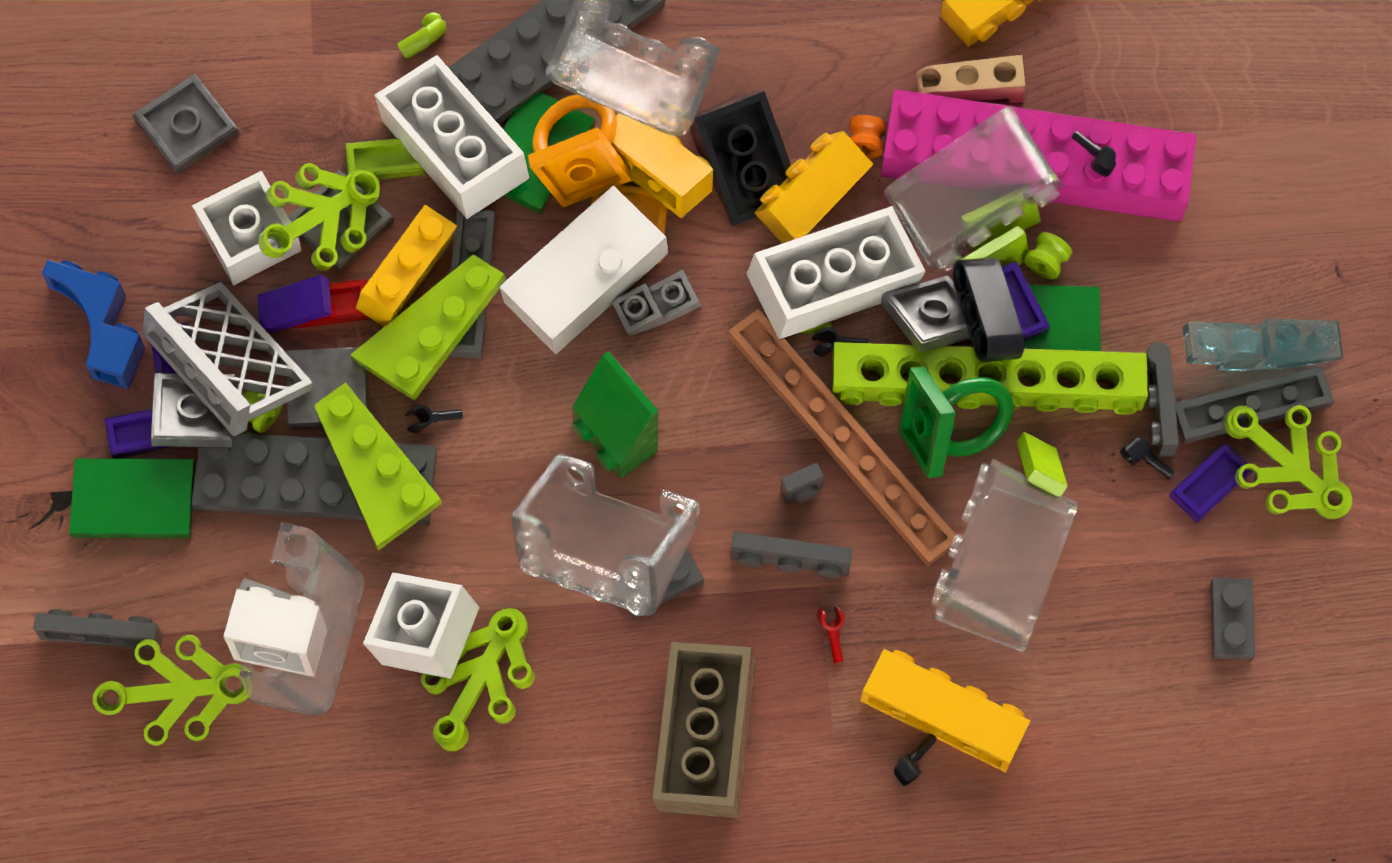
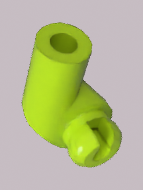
[398,12,447,59]

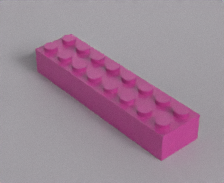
[881,89,1196,222]

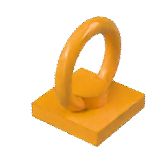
[528,93,632,208]

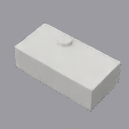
[375,55,529,219]
[500,185,668,354]
[747,206,925,339]

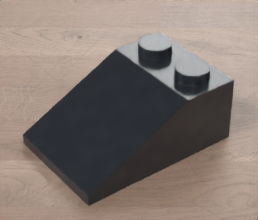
[685,91,791,226]

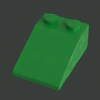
[571,351,658,478]

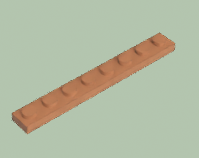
[728,309,959,567]

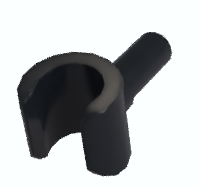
[1072,131,1116,177]
[812,327,869,357]
[405,404,463,433]
[1120,438,1175,479]
[894,734,937,786]

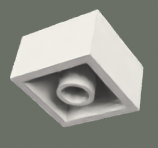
[192,171,302,286]
[363,572,480,679]
[223,587,327,677]

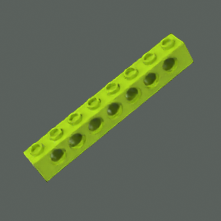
[832,342,1148,414]

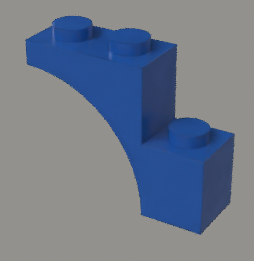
[42,259,145,390]

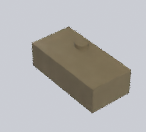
[652,642,756,818]

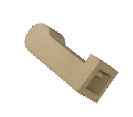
[915,55,1026,103]

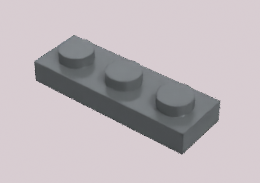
[731,532,853,578]
[33,609,162,650]

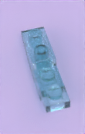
[1182,318,1343,371]

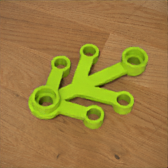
[258,163,380,271]
[1224,405,1352,519]
[421,608,535,752]
[93,635,254,746]

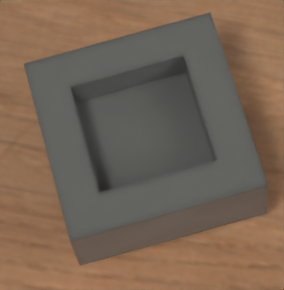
[780,463,824,504]

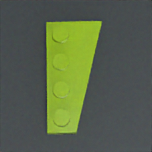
[350,255,506,401]
[314,382,442,551]

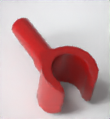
[816,605,845,663]

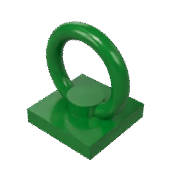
[898,366,1014,478]

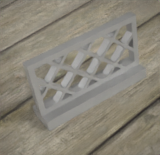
[142,282,313,436]

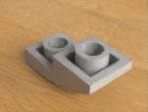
[612,269,702,336]

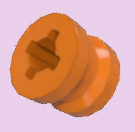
[849,115,887,159]

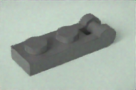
[1146,342,1179,458]

